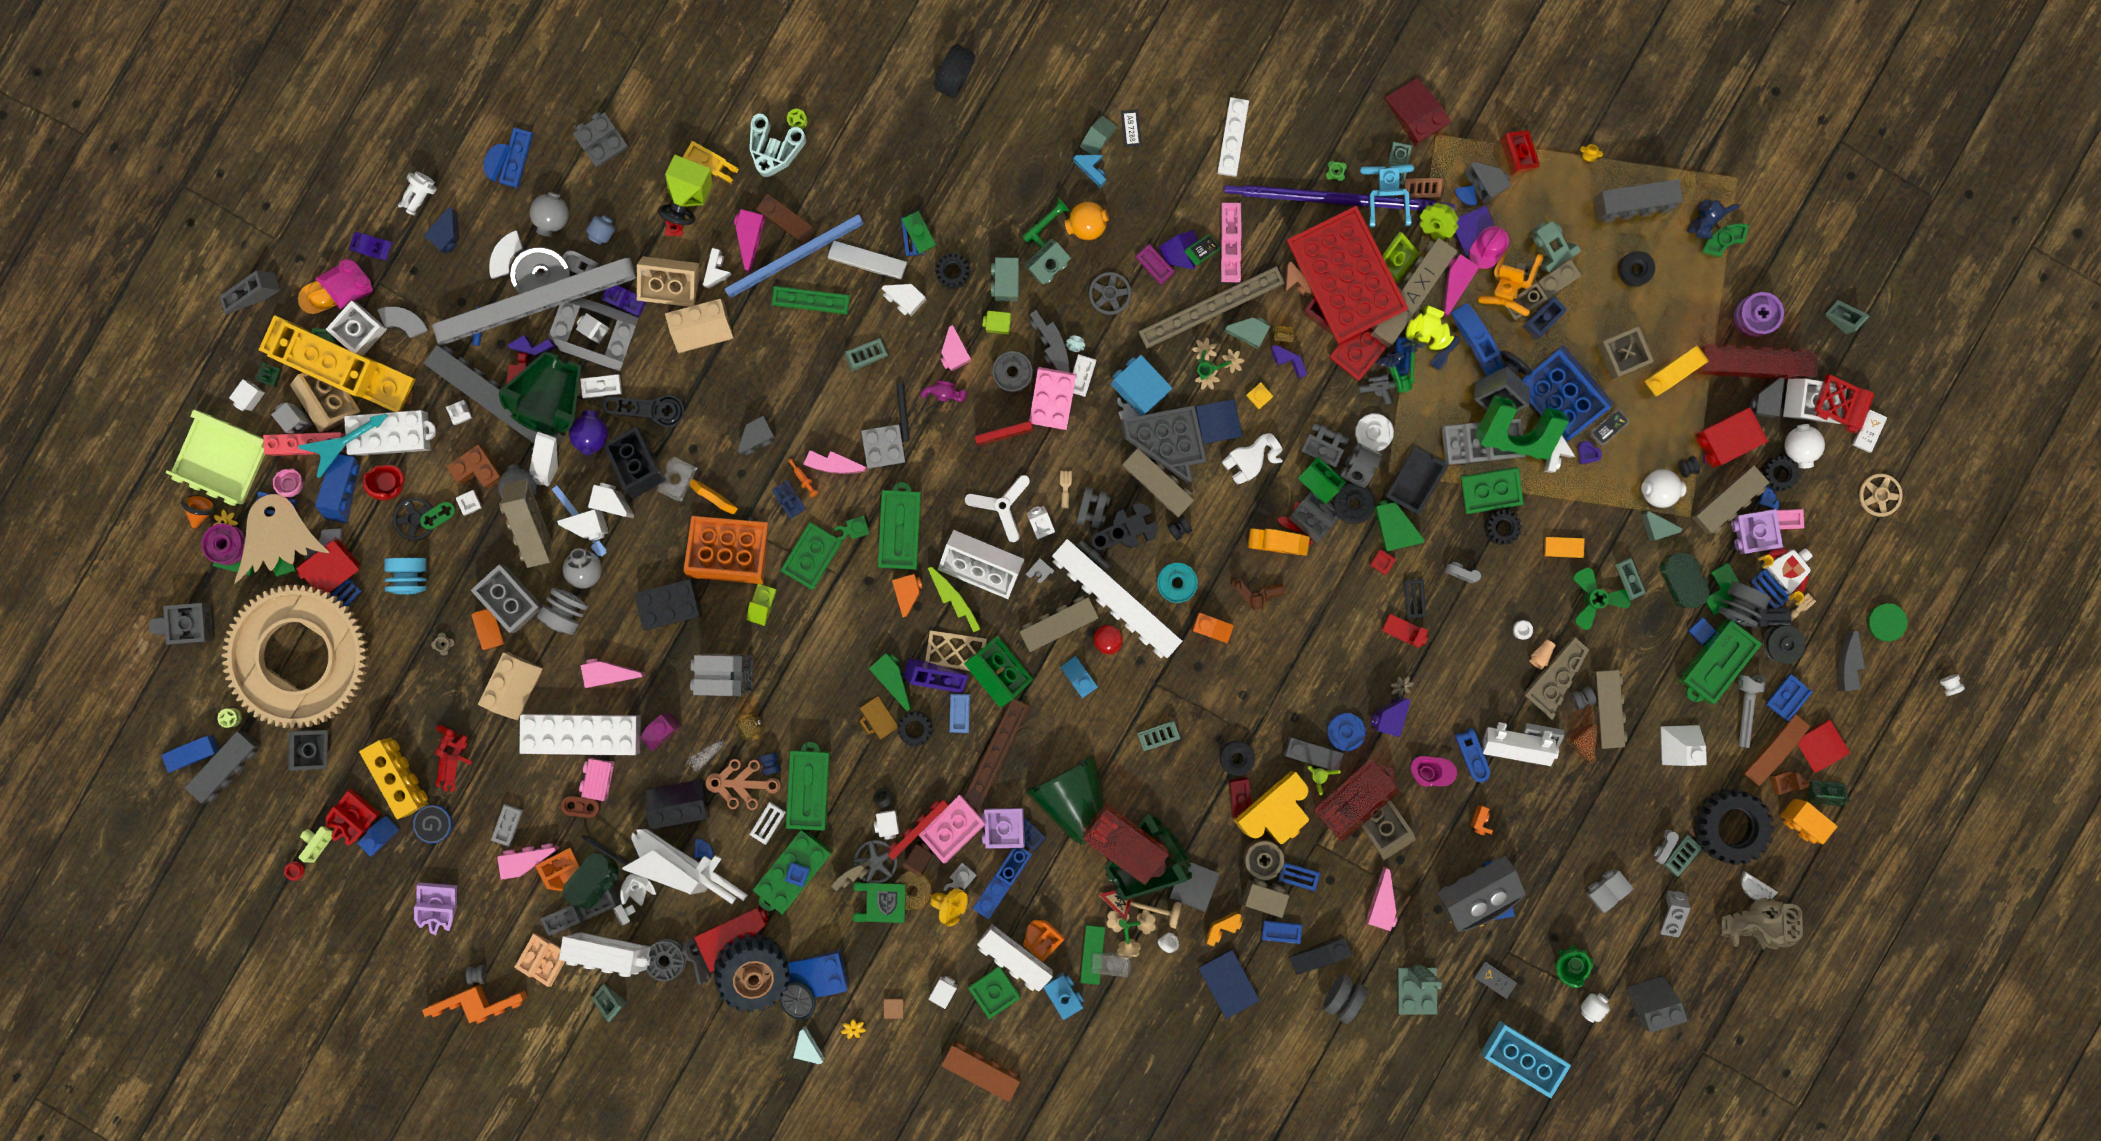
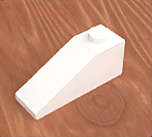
[530,432,558,486]

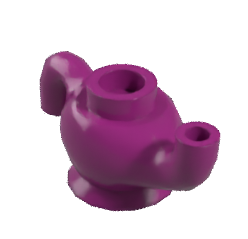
[920,380,967,402]

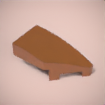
[1770,771,1813,795]

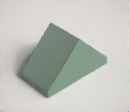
[1080,116,1117,155]
[1825,300,1869,334]
[1641,511,1682,541]
[591,983,627,1022]

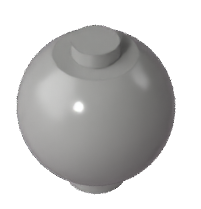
[530,192,569,237]
[563,548,602,589]

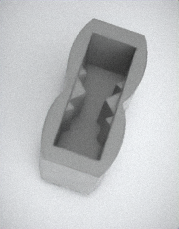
[1586,869,1634,913]

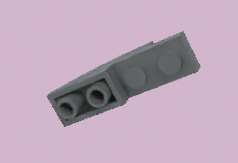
[1029,310,1069,372]

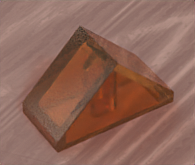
[1568,724,1598,764]

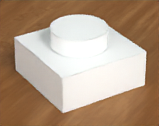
[456,490,483,516]

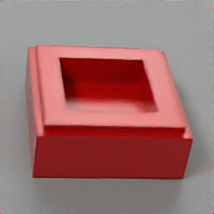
[1369,549,1396,575]

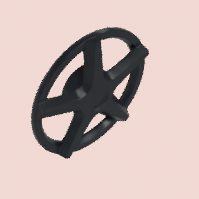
[393,497,436,540]

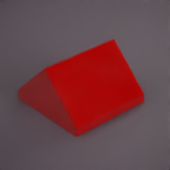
[1500,130,1540,176]

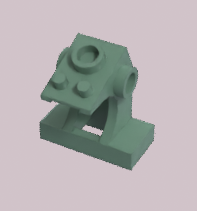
[1530,221,1581,273]

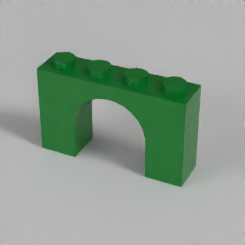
[1475,396,1569,460]

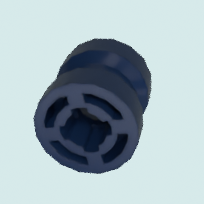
[759,752,782,775]

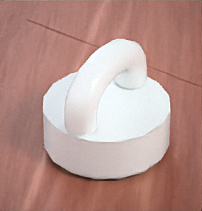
[1158,933,1179,953]

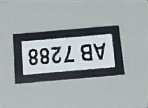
[1121,110,1142,147]

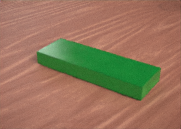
[1080,924,1105,985]

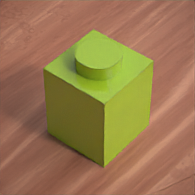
[983,311,1011,335]

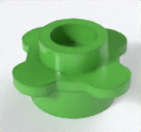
[1326,161,1347,182]

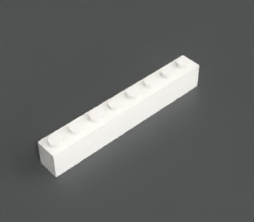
[1052,539,1182,658]

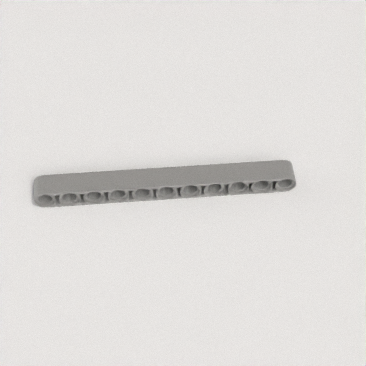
[432,258,636,345]

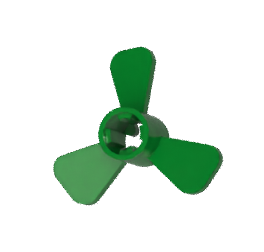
[1573,568,1631,630]

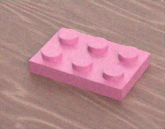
[1029,367,1076,430]
[919,795,987,863]

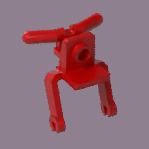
[434,725,472,792]

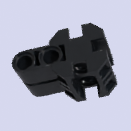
[1091,503,1158,551]

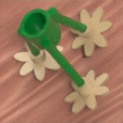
[1192,338,1245,390]

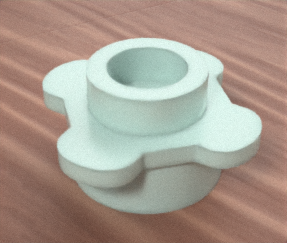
[1065,336,1085,352]

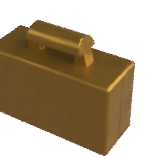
[859,696,898,740]

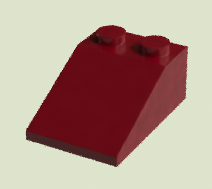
[1384,78,1451,147]

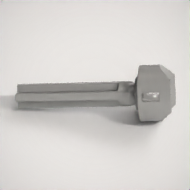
[1737,674,1766,748]

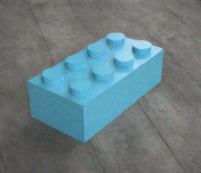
[1480,1021,1571,1098]

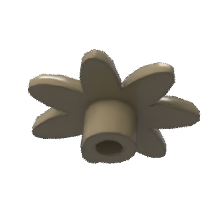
[1391,676,1414,697]

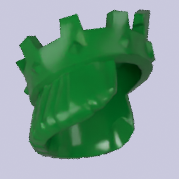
[1554,946,1594,988]

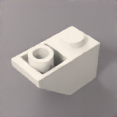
[882,284,926,316]

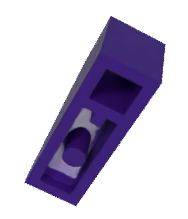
[903,658,968,693]

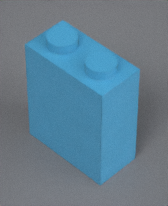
[1110,355,1172,416]

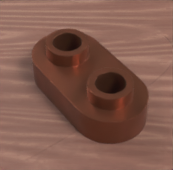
[561,796,601,818]

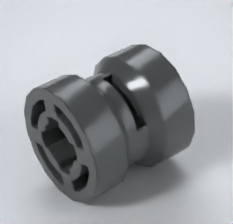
[1570,686,1597,710]

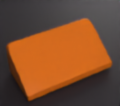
[471,609,504,650]

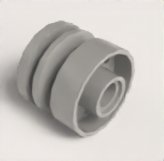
[537,588,589,635]

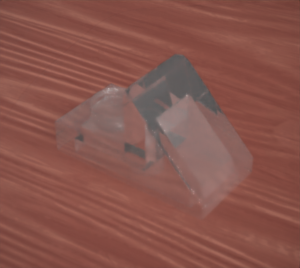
[1092,952,1131,977]

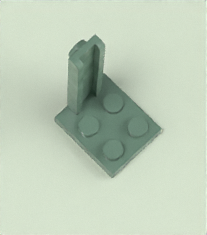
[1397,965,1442,1015]

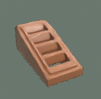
[1405,178,1444,200]

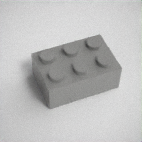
[471,564,542,633]

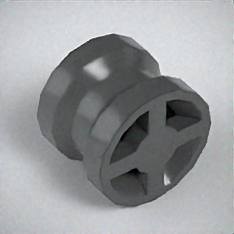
[466,964,487,985]

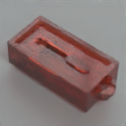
[1313,759,1400,843]
[1083,804,1169,885]

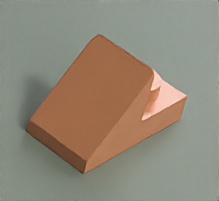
[1284,262,1312,298]

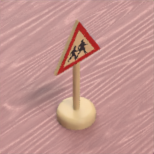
[1099,890,1182,929]

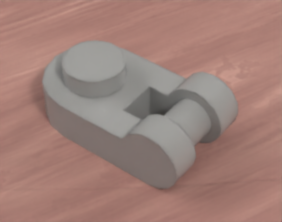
[562,251,599,274]
[1445,562,1481,583]
[1653,830,1679,864]

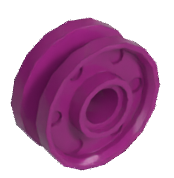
[201,523,246,565]

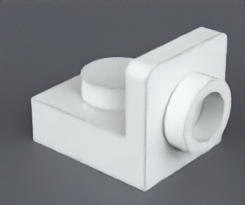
[1027,506,1055,539]

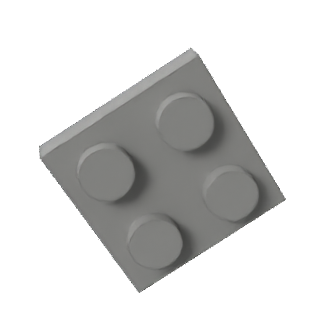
[861,425,906,469]

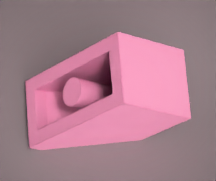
[940,325,971,372]

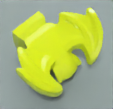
[1406,306,1454,350]

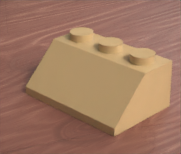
[637,256,699,307]
[665,299,734,353]
[290,373,361,433]
[478,652,543,720]

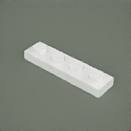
[1217,97,1249,177]

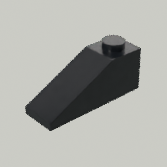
[1289,934,1352,975]

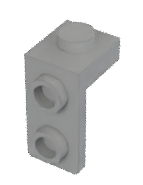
[1660,890,1691,937]

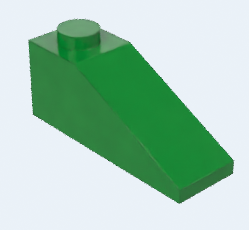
[869,653,911,711]

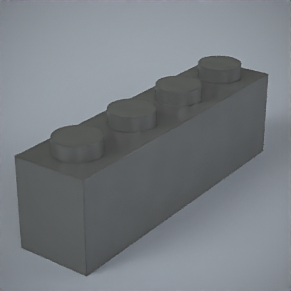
[185,730,261,804]

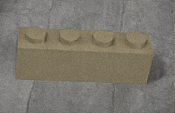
[1122,448,1194,518]
[1691,465,1770,534]
[1020,596,1098,652]
[1591,670,1627,749]

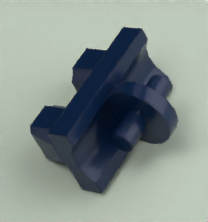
[772,480,806,519]

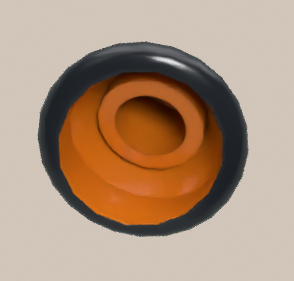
[181,495,216,528]

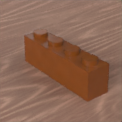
[941,1042,1021,1102]

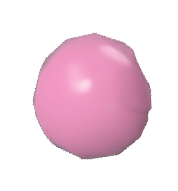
[273,469,304,497]

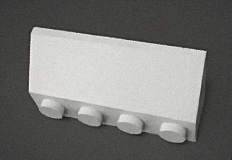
[938,530,1024,599]
[977,924,1053,992]

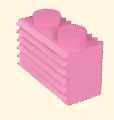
[579,758,615,801]

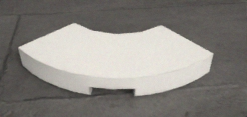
[489,230,524,279]

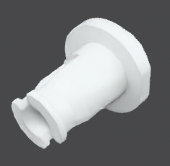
[398,172,437,215]

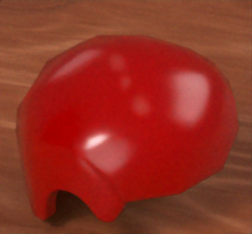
[1093,625,1123,655]

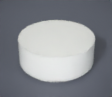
[1513,620,1533,640]

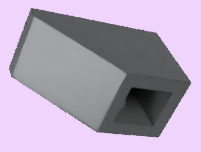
[738,416,776,456]

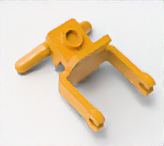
[1478,246,1543,316]

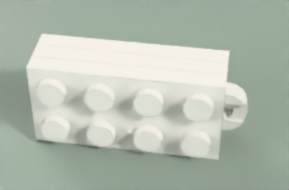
[344,410,436,456]
[559,932,650,977]

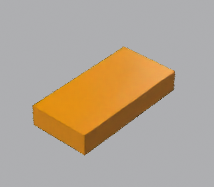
[1544,537,1584,558]

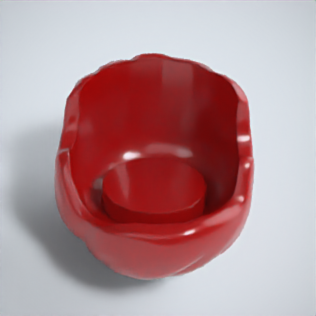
[362,465,405,501]

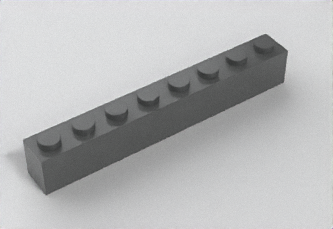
[423,345,565,447]

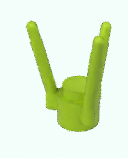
[1308,766,1341,795]

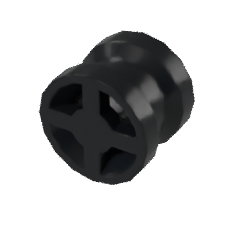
[1677,455,1700,478]

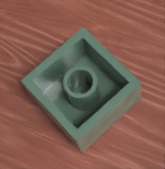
[991,258,1019,302]

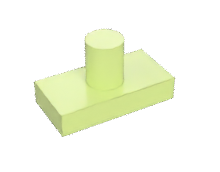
[298,826,334,863]

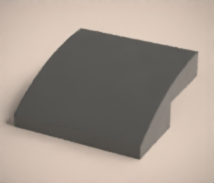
[1288,491,1339,543]
[1169,862,1220,912]

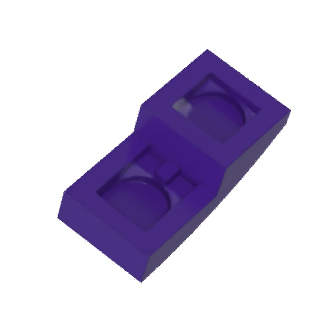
[602,285,646,317]

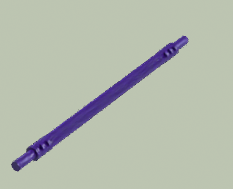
[1224,185,1455,211]

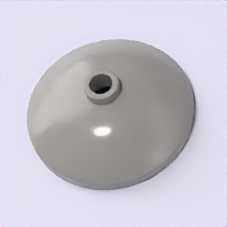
[511,247,570,294]

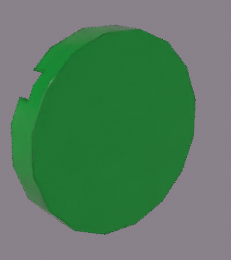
[1867,603,1908,642]

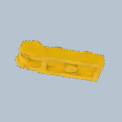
[683,141,739,183]

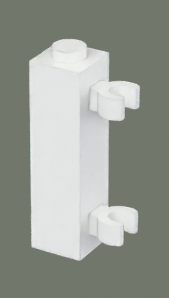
[1482,722,1559,766]

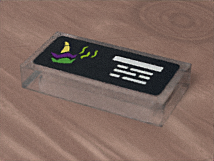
[1589,407,1631,447]

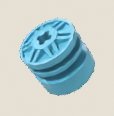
[384,558,427,594]

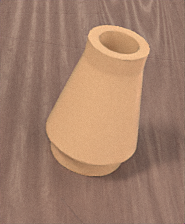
[1530,640,1555,669]

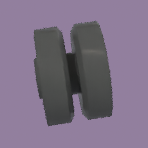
[1322,973,1368,1024]

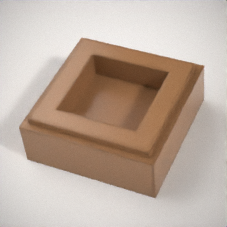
[884,998,904,1019]

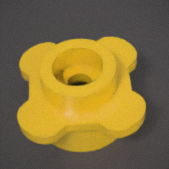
[1580,144,1603,162]

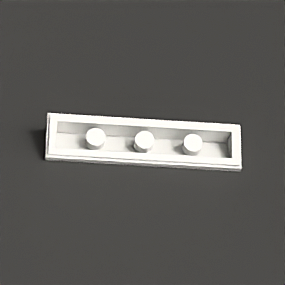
[828,241,907,281]

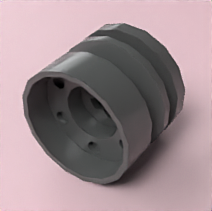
[1718,581,1771,628]

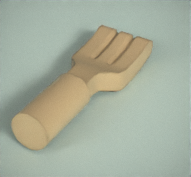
[1060,470,1072,508]
[1791,593,1816,622]

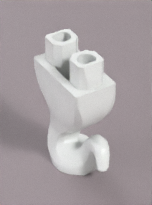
[1222,433,1283,485]

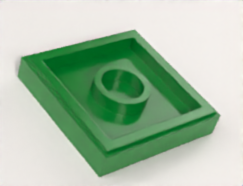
[968,966,1021,1019]

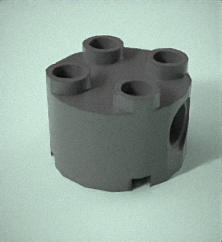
[1340,442,1382,488]

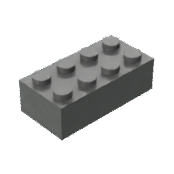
[1593,179,1683,223]

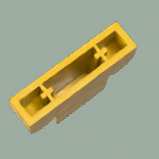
[1233,771,1309,844]

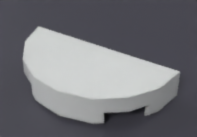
[1741,871,1778,900]

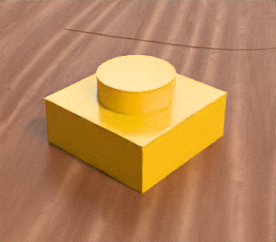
[1246,383,1273,410]

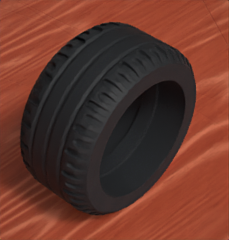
[934,44,975,98]

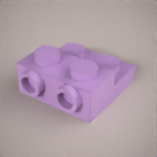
[1731,509,1783,554]
[981,808,1025,849]

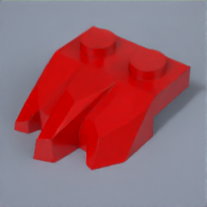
[325,789,380,846]

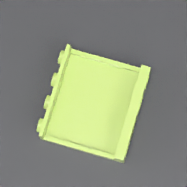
[166,409,265,506]

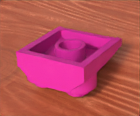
[316,259,373,309]

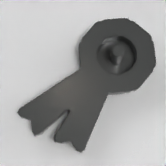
[682,938,714,985]

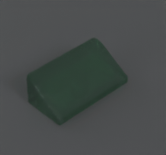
[1808,780,1849,806]

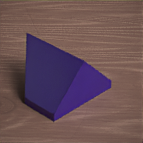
[1159,230,1198,270]

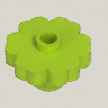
[1420,203,1459,240]

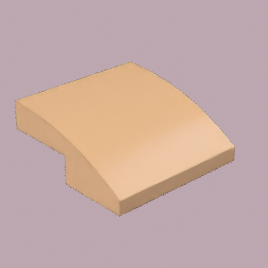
[515,934,565,987]

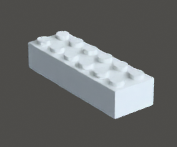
[520,714,641,755]

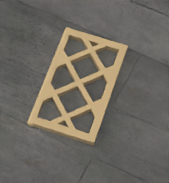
[925,631,987,671]

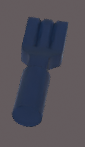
[1430,335,1461,371]

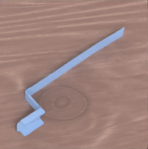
[552,485,607,557]

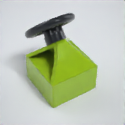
[658,155,713,225]

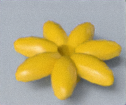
[213,510,238,526]
[841,1019,866,1039]

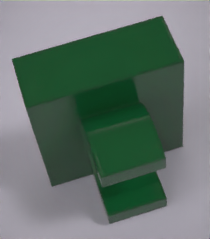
[256,362,283,387]

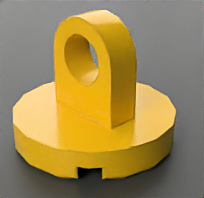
[930,888,968,927]

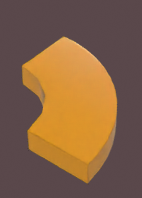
[689,479,738,514]

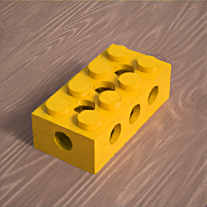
[359,738,429,819]

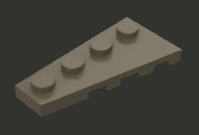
[1523,637,1589,720]

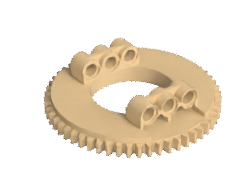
[222,585,369,728]

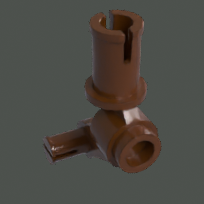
[1230,577,1285,610]

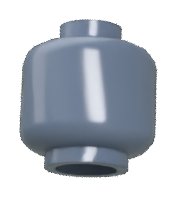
[586,215,615,245]

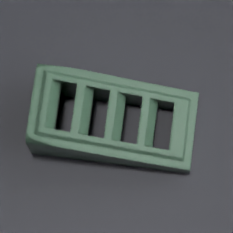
[844,338,888,372]
[1137,720,1180,751]
[1663,835,1701,877]

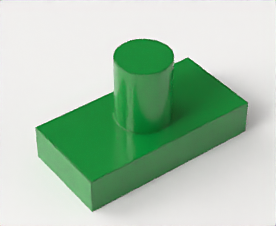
[901,211,936,255]

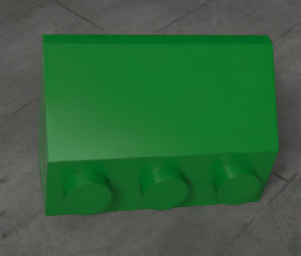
[964,636,1033,708]

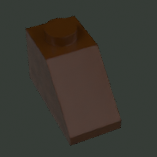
[903,842,934,877]

